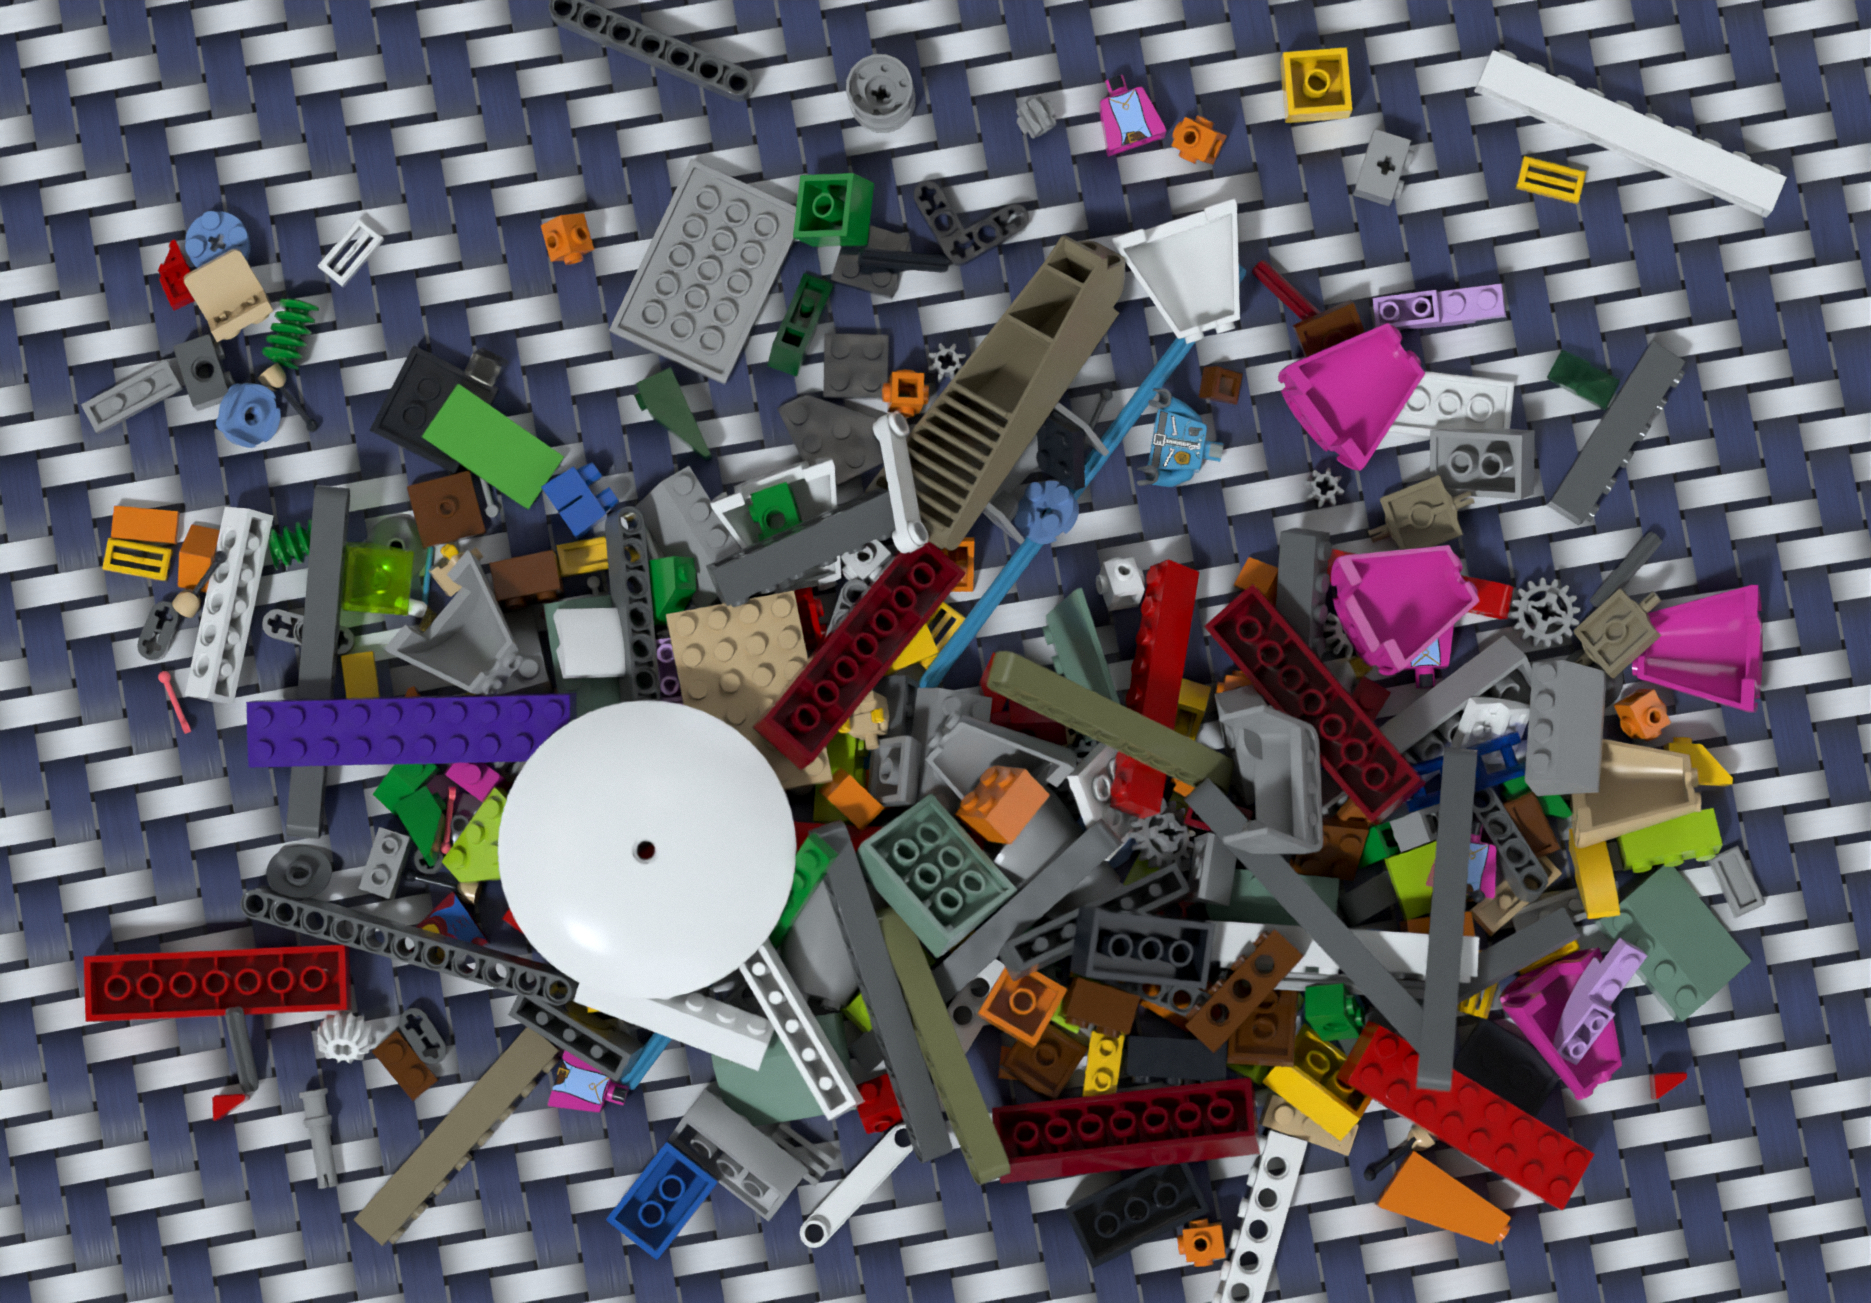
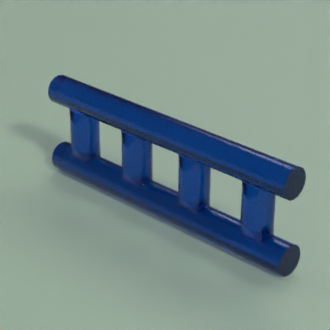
[1405,731,1526,813]

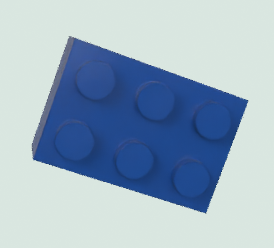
[606,1141,719,1260]

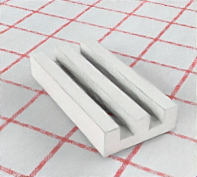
[318,218,384,288]

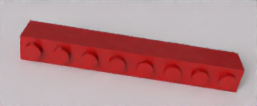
[1110,559,1200,819]

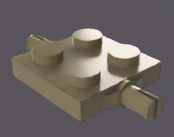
[1368,475,1475,550]
[1573,588,1662,679]

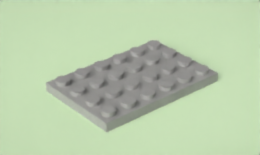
[609,159,796,385]

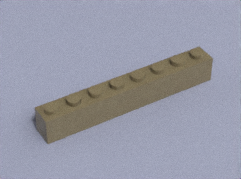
[354,1027,561,1246]

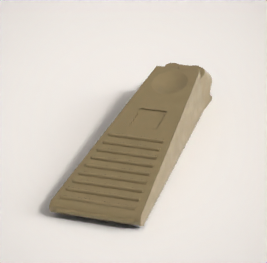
[865,235,1125,551]

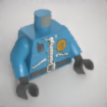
[1137,388,1224,487]

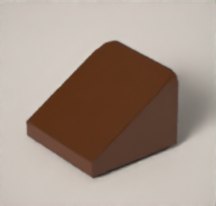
[1199,366,1243,405]

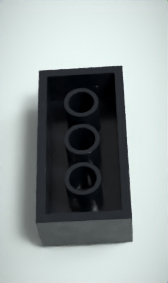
[1070,906,1215,989]
[1063,1162,1210,1269]

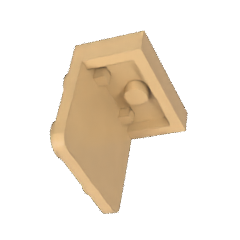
[184,248,274,342]

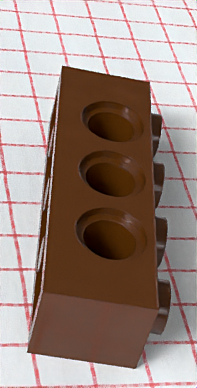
[1185,929,1304,1053]

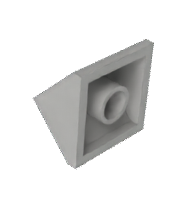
[868,736,922,808]
[1184,833,1237,906]

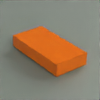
[111,506,180,544]

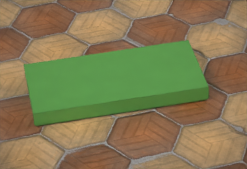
[421,384,564,510]

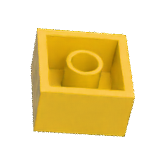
[1280,47,1352,123]

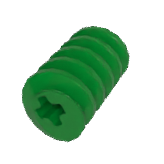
[262,298,319,369]
[268,519,312,570]

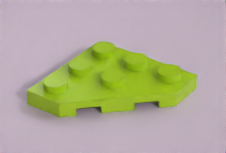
[441,787,509,883]

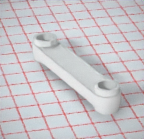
[873,411,929,554]
[800,1123,913,1248]

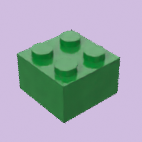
[793,173,874,247]

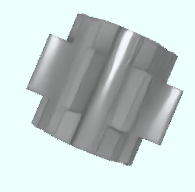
[1016,96,1057,139]
[928,343,966,383]
[1304,468,1344,508]

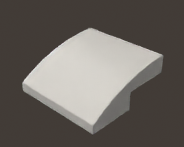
[553,608,626,678]
[1450,697,1530,764]

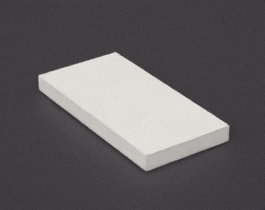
[1387,371,1515,437]

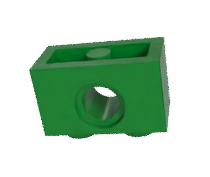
[748,482,803,542]
[1305,983,1365,1041]

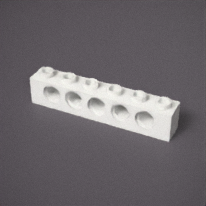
[185,507,273,705]
[1212,1130,1308,1303]

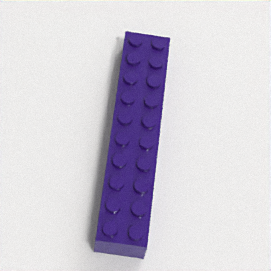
[246,693,577,768]

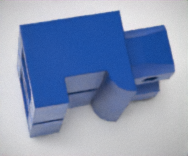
[541,462,619,540]

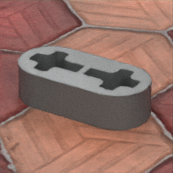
[137,601,181,661]
[399,1008,447,1064]

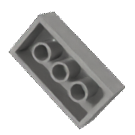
[901,688,992,826]

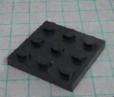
[370,345,500,474]

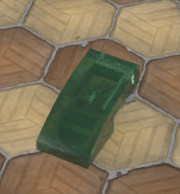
[1547,350,1620,411]

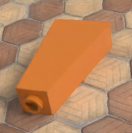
[1374,1150,1511,1245]

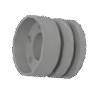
[846,54,916,133]

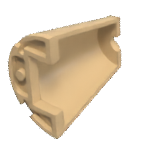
[1569,739,1701,848]

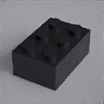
[1124,1036,1227,1085]

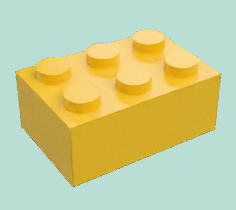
[1262,1023,1372,1142]

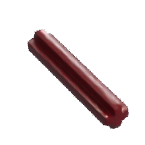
[1252,260,1321,321]

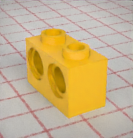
[1082,1031,1124,1096]

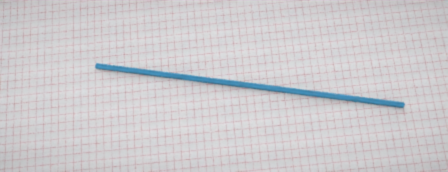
[620,265,1246,1090]

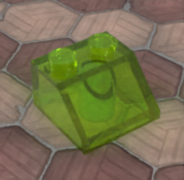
[341,541,414,615]

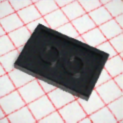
[1453,1018,1560,1118]

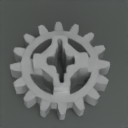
[1509,578,1580,648]
[1129,798,1195,870]

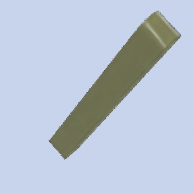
[987,651,1235,796]
[875,905,1010,1186]

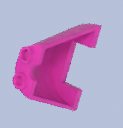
[1278,323,1425,471]
[1331,545,1480,675]
[1632,585,1763,713]
[1500,947,1622,1100]

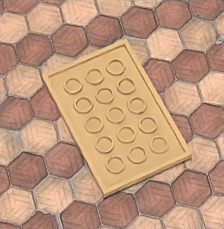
[666,591,833,791]

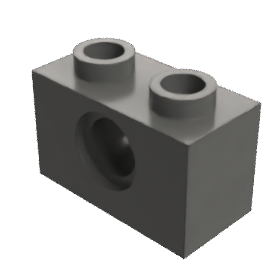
[173,334,235,411]

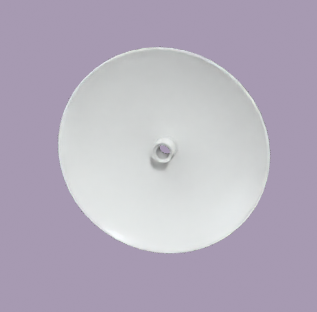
[498,701,796,999]

